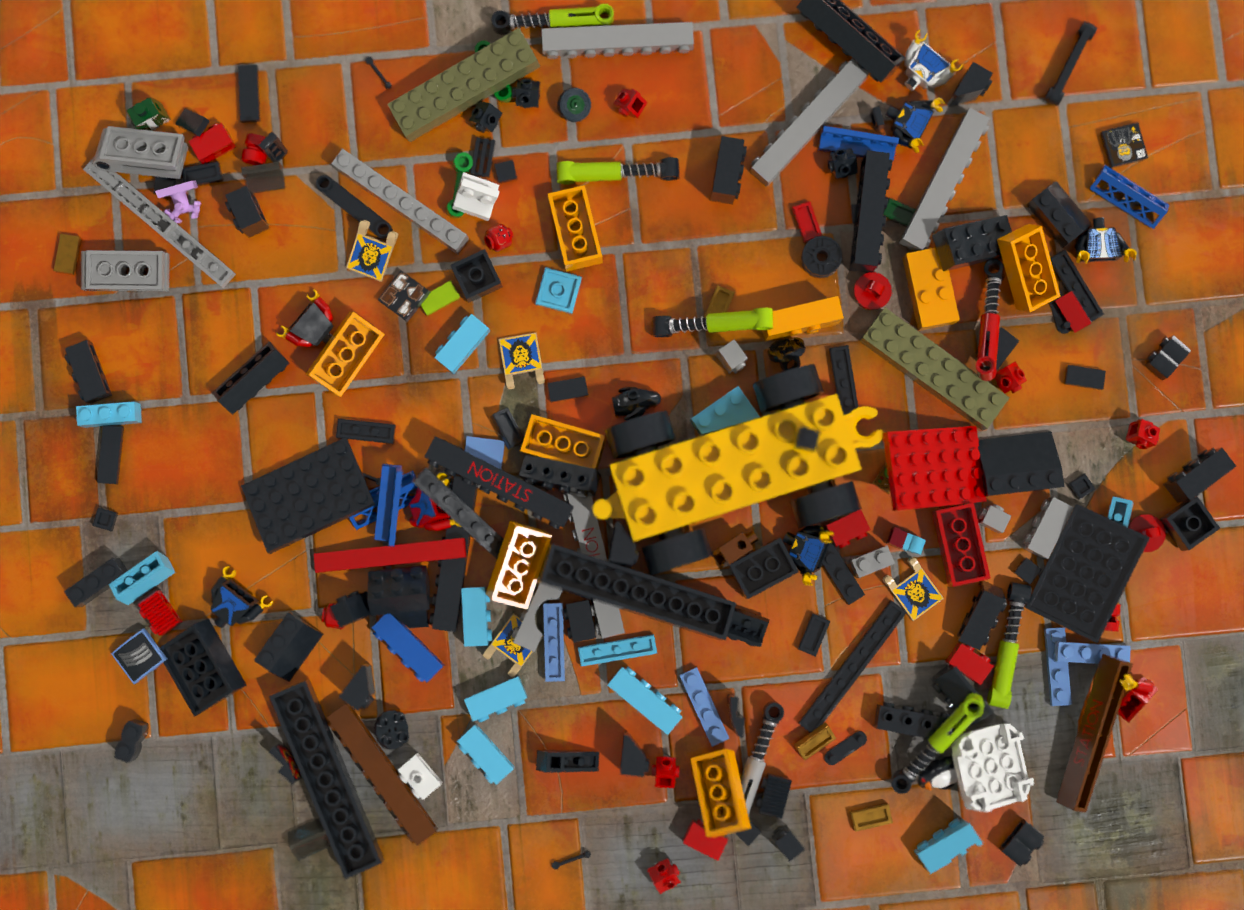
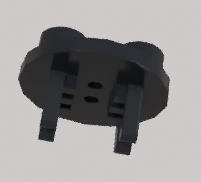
[374,710,409,750]

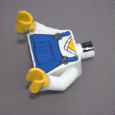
[905,29,964,91]

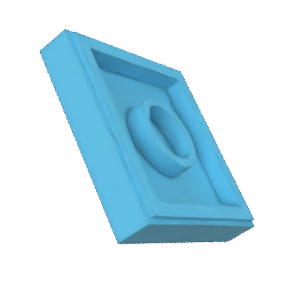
[535,267,582,314]

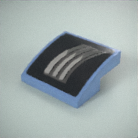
[111,628,167,684]

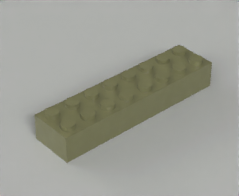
[387,28,541,142]
[860,308,1010,431]

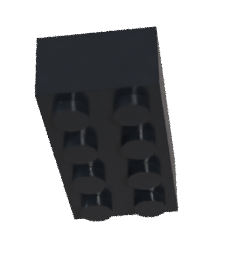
[932,215,1012,272]

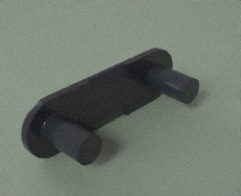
[1049,290,1071,334]
[824,731,867,765]

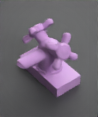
[155,180,201,223]

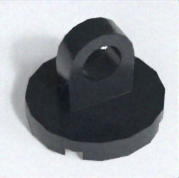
[767,337,806,371]

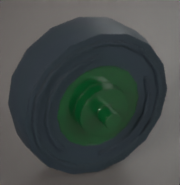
[557,88,591,122]

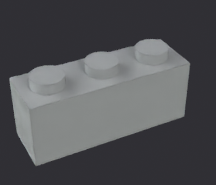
[1023,497,1074,559]

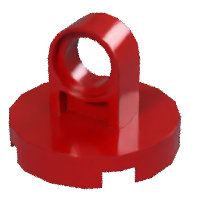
[853,272,892,311]
[1128,514,1166,552]

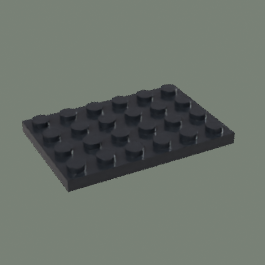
[241,438,375,554]
[1025,504,1150,643]

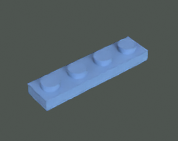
[543,603,565,682]
[1044,627,1072,706]
[1054,642,1131,664]
[679,667,730,746]

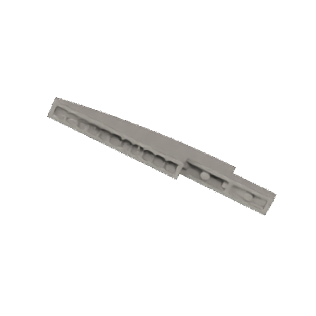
[83,156,236,288]

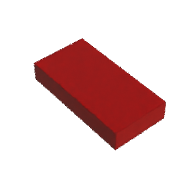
[792,201,822,243]
[1055,291,1092,333]

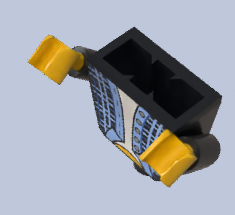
[1075,217,1137,264]

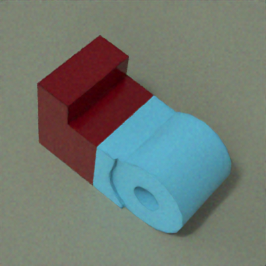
[886,527,926,555]

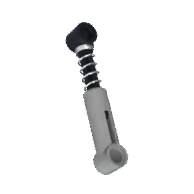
[740,701,784,817]

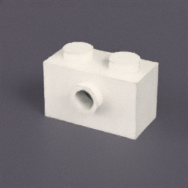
[398,753,443,800]

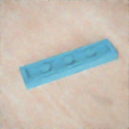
[578,634,657,667]

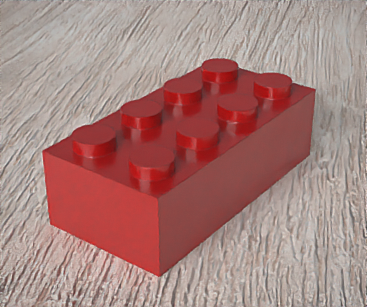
[932,503,991,587]

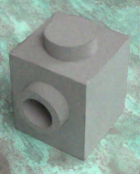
[978,504,1011,534]

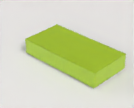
[421,281,460,316]

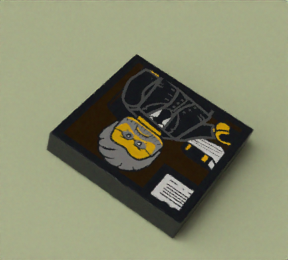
[1100,122,1148,168]

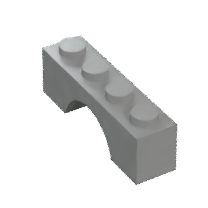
[511,577,562,653]

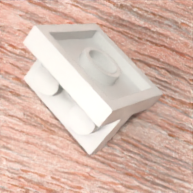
[452,172,499,221]

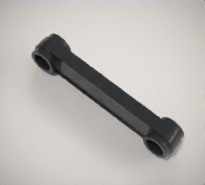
[1044,21,1097,106]
[316,175,393,240]

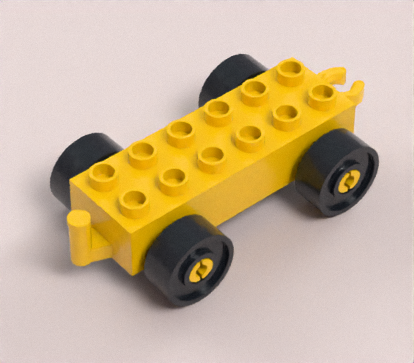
[593,364,884,575]

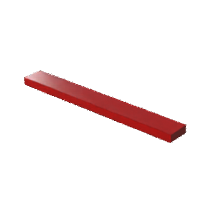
[314,538,467,573]

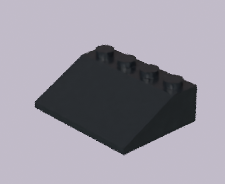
[978,431,1065,497]
[160,618,247,717]

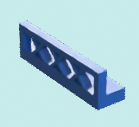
[818,126,899,162]
[1090,165,1169,229]
[374,464,402,546]
[349,471,418,530]

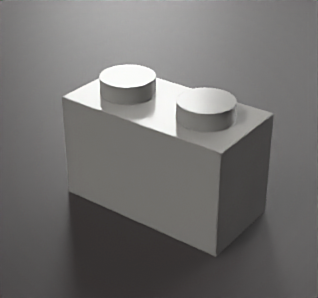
[716,339,748,374]
[848,546,895,578]

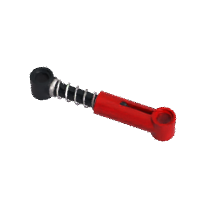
[976,259,1005,381]

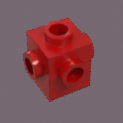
[613,88,648,118]
[995,361,1027,394]
[1126,419,1160,449]
[651,756,679,788]
[647,858,681,894]

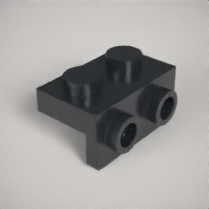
[727,608,770,647]

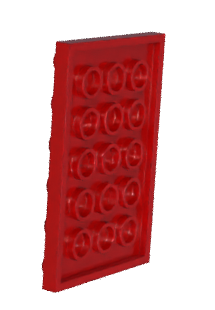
[883,426,987,511]

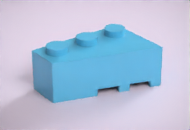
[690,386,760,436]
[914,818,983,874]

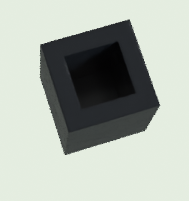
[794,427,820,453]

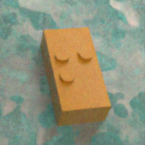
[548,185,603,272]
[997,224,1061,312]
[902,248,960,331]
[762,296,844,342]
[306,312,385,397]
[520,414,607,470]
[486,521,552,609]
[691,749,751,838]

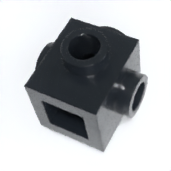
[512,79,540,108]
[469,101,502,133]
[827,148,858,179]

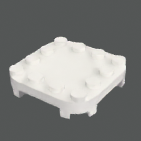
[951,724,1034,812]

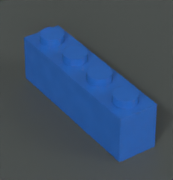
[372,614,445,683]

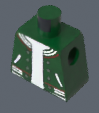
[127,97,171,131]

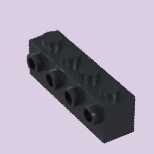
[212,341,290,415]
[519,454,601,498]
[874,702,957,739]

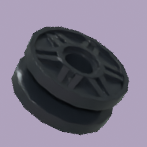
[801,236,842,278]

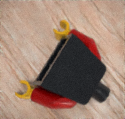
[276,289,334,347]

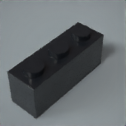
[65,340,112,404]
[64,558,128,607]

